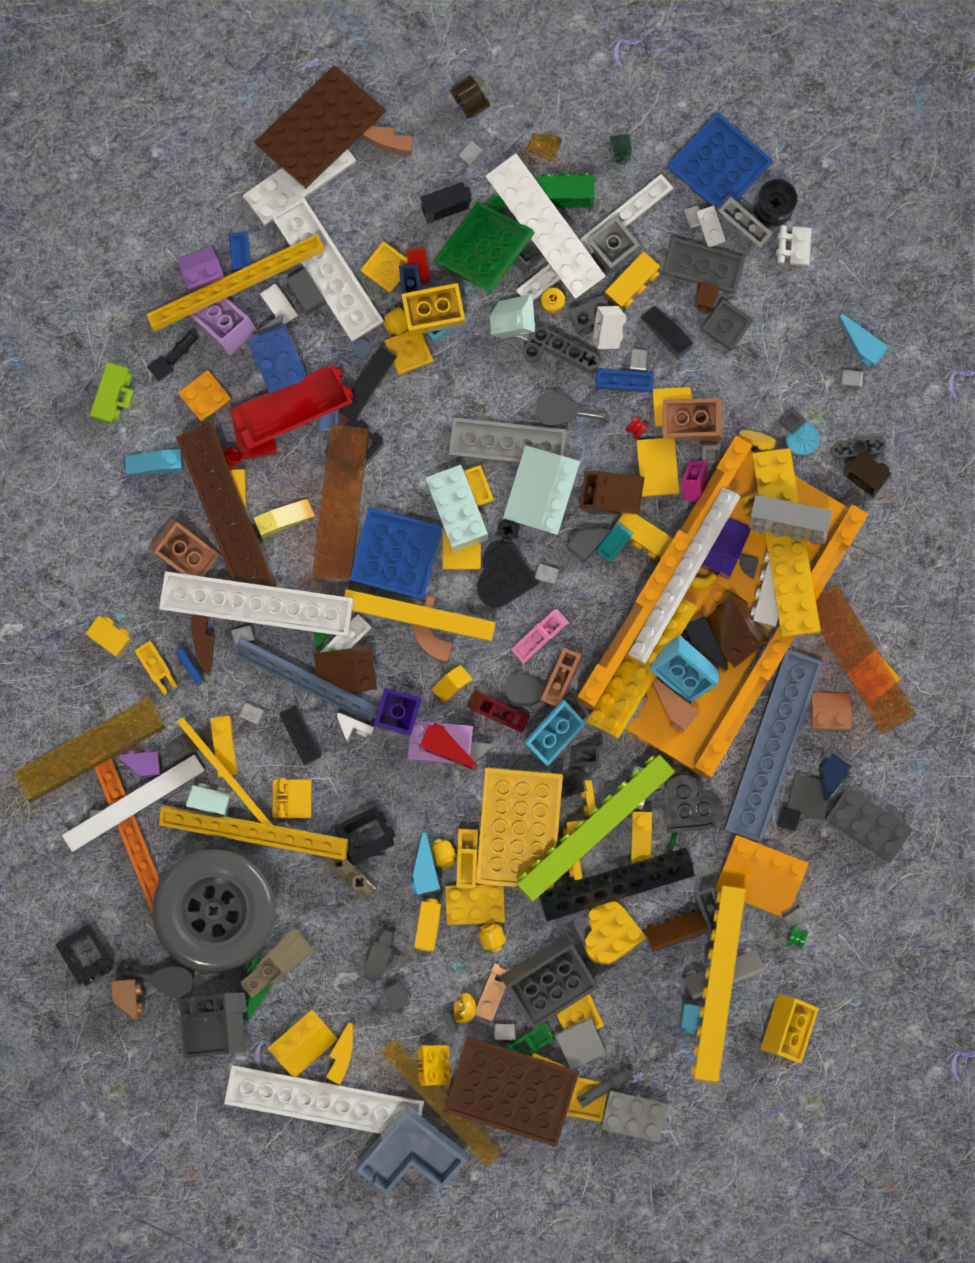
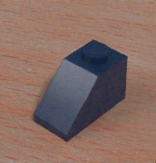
[399,264,421,309]
[819,753,852,801]

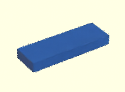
[596,369,654,393]

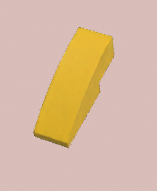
[456,828,478,888]
[326,1022,354,1085]

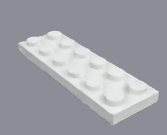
[243,149,356,226]

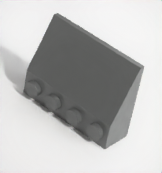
[500,934,599,1029]

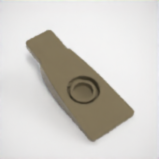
[240,929,314,997]

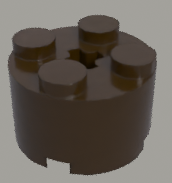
[450,74,491,119]

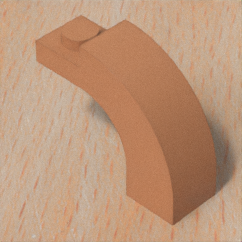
[413,596,453,664]

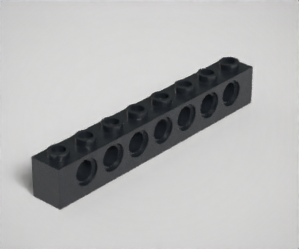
[539,847,695,922]

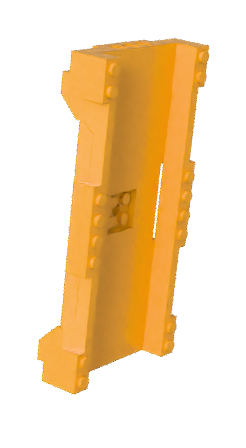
[577,436,869,781]

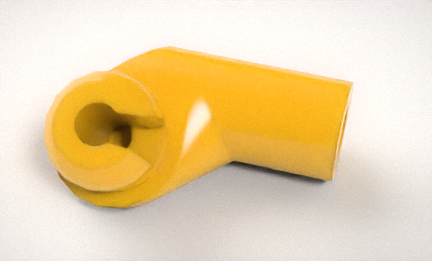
[690,572,718,590]

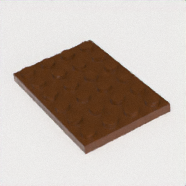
[254,65,386,189]
[444,1036,580,1147]

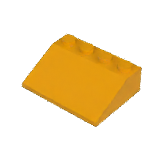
[714,835,809,917]

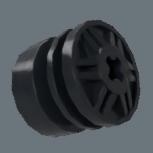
[754,179,798,227]

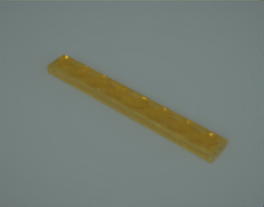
[381,1039,502,1167]

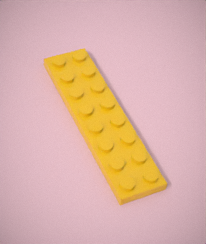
[586,599,698,739]

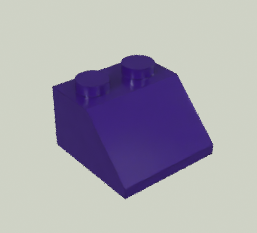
[374,688,422,736]

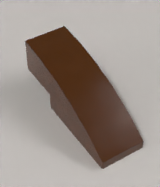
[191,615,214,676]

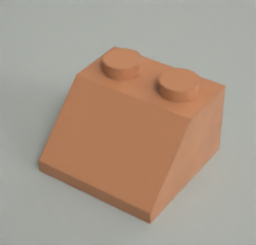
[810,692,851,732]

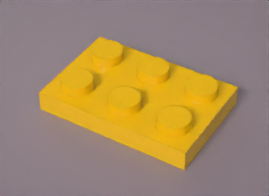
[445,884,505,925]

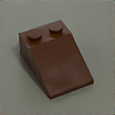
[706,595,769,668]
[313,645,377,692]

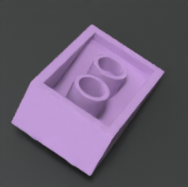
[190,298,257,356]
[408,721,473,764]

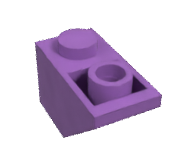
[119,749,161,778]

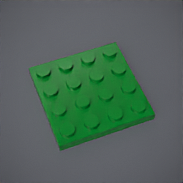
[434,201,535,293]

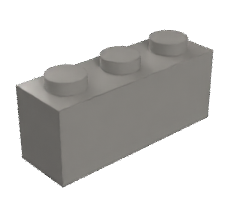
[716,194,773,248]

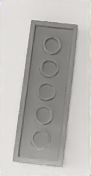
[449,417,567,464]

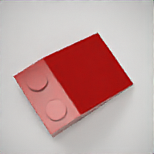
[420,723,477,771]

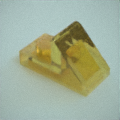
[526,133,563,161]

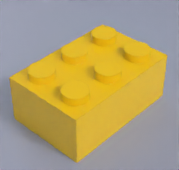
[401,283,465,336]

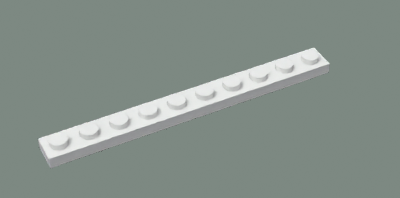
[516,174,673,302]
[628,488,740,663]

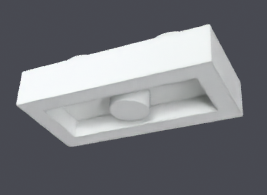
[695,206,726,247]

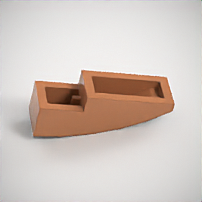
[361,126,413,156]

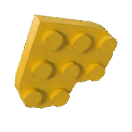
[585,901,647,965]

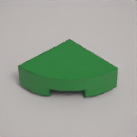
[487,195,505,213]

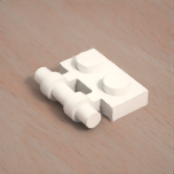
[776,225,812,266]

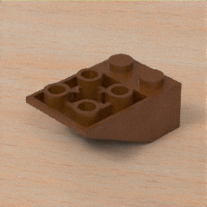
[579,471,645,515]

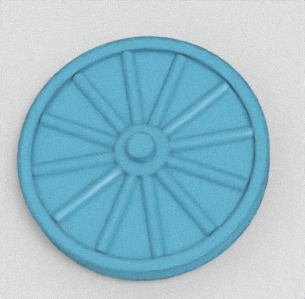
[786,422,820,456]

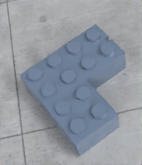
[356,1105,467,1195]

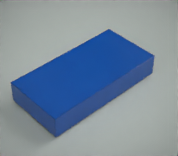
[229,232,251,272]
[176,648,204,686]

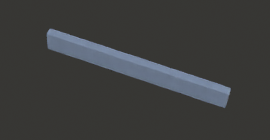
[234,638,378,723]

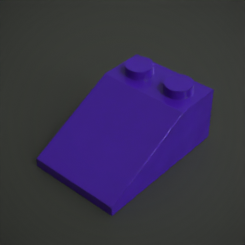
[700,518,751,580]

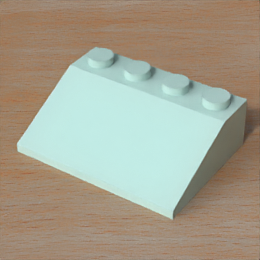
[503,445,580,535]

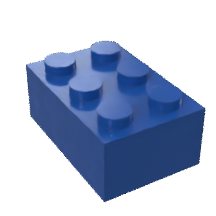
[247,323,307,393]

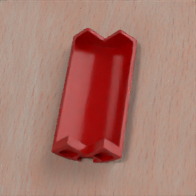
[228,364,353,449]

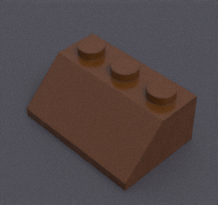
[644,909,709,953]

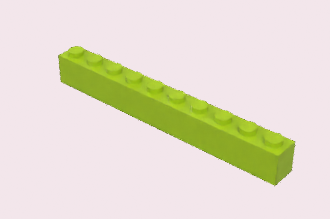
[516,755,675,903]

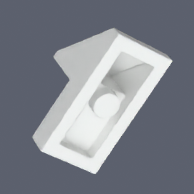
[337,713,375,743]

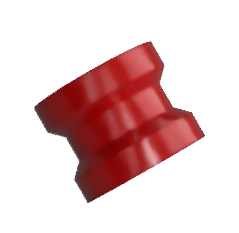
[625,416,649,440]
[224,447,242,470]

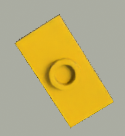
[464,465,494,507]

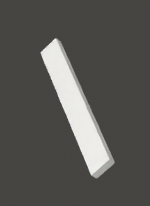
[62,754,205,852]

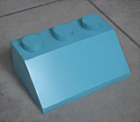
[650,636,719,704]
[524,700,586,766]

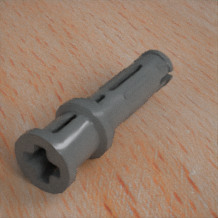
[576,1065,634,1108]

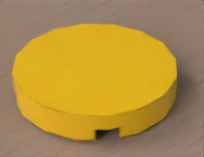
[738,430,776,450]

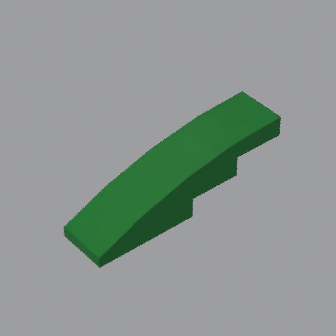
[506,1022,555,1055]

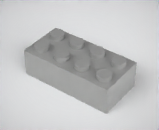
[749,495,832,545]

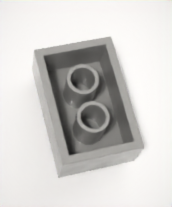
[601,1091,667,1143]

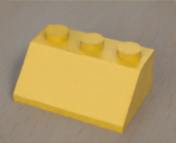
[760,994,819,1064]
[267,1010,338,1077]

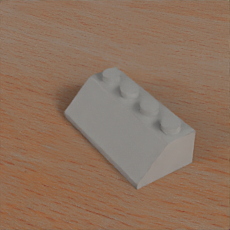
[682,948,766,1001]

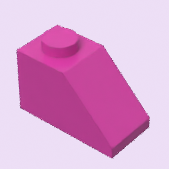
[681,461,708,502]

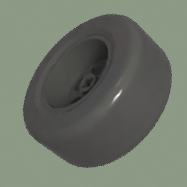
[152,849,275,974]

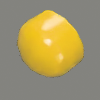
[454,993,476,1023]

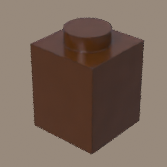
[694,282,719,313]

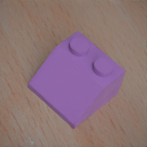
[177,246,224,293]

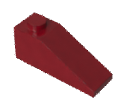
[467,689,530,733]

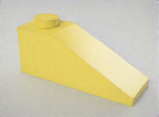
[254,499,315,539]

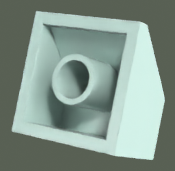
[490,294,535,338]
[186,783,232,817]

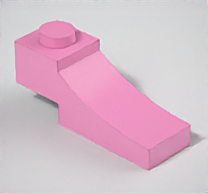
[511,609,569,664]

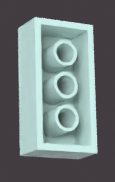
[425,465,488,552]

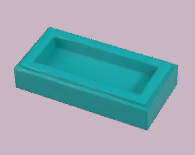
[596,522,633,562]

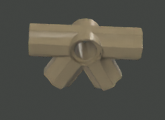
[323,857,377,900]

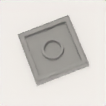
[555,1018,606,1069]

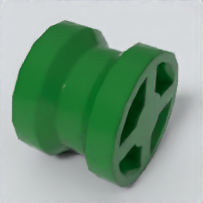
[787,926,808,949]

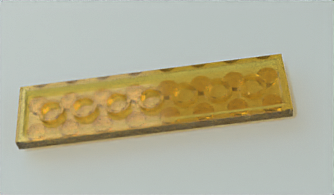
[14,697,166,803]

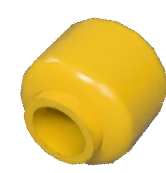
[541,288,565,314]
[383,307,408,335]
[430,839,457,869]
[478,922,506,952]

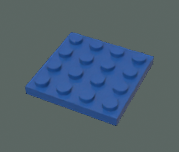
[667,112,773,217]
[349,507,443,600]

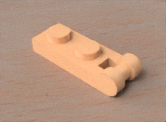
[475,964,510,1021]

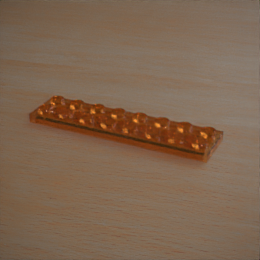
[312,424,369,581]
[816,584,916,735]

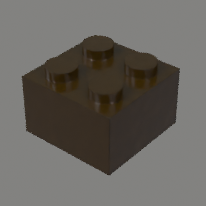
[843,451,892,498]

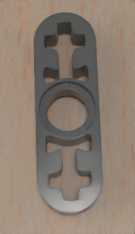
[831,436,886,460]

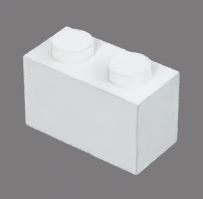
[592,306,626,349]

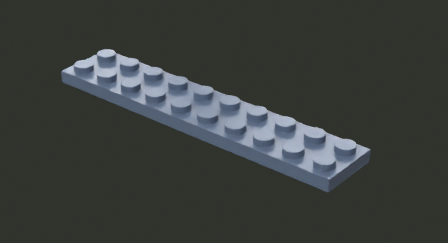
[724,650,823,843]

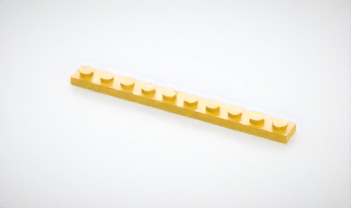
[146,234,325,332]
[159,805,348,860]

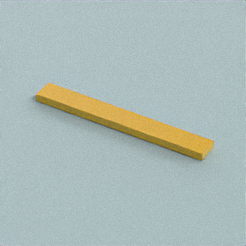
[344,589,496,642]
[177,718,272,825]

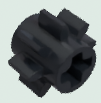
[496,520,520,544]

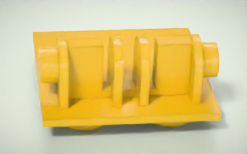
[273,778,311,818]
[417,1045,451,1086]

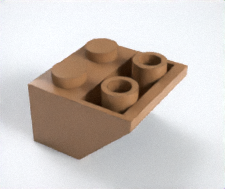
[111,980,144,1020]

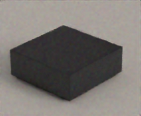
[147,355,174,382]
[777,807,801,831]

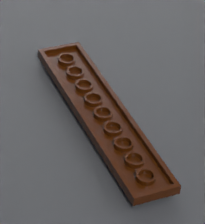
[176,422,276,587]

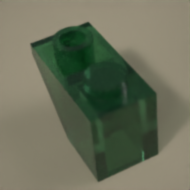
[609,134,632,165]

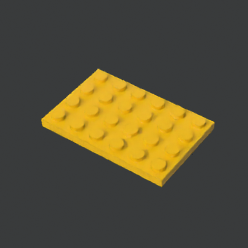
[476,767,563,890]

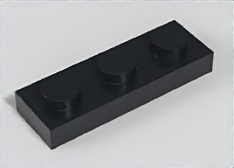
[279,705,321,766]

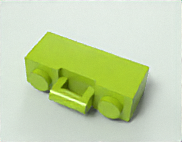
[90,362,133,425]

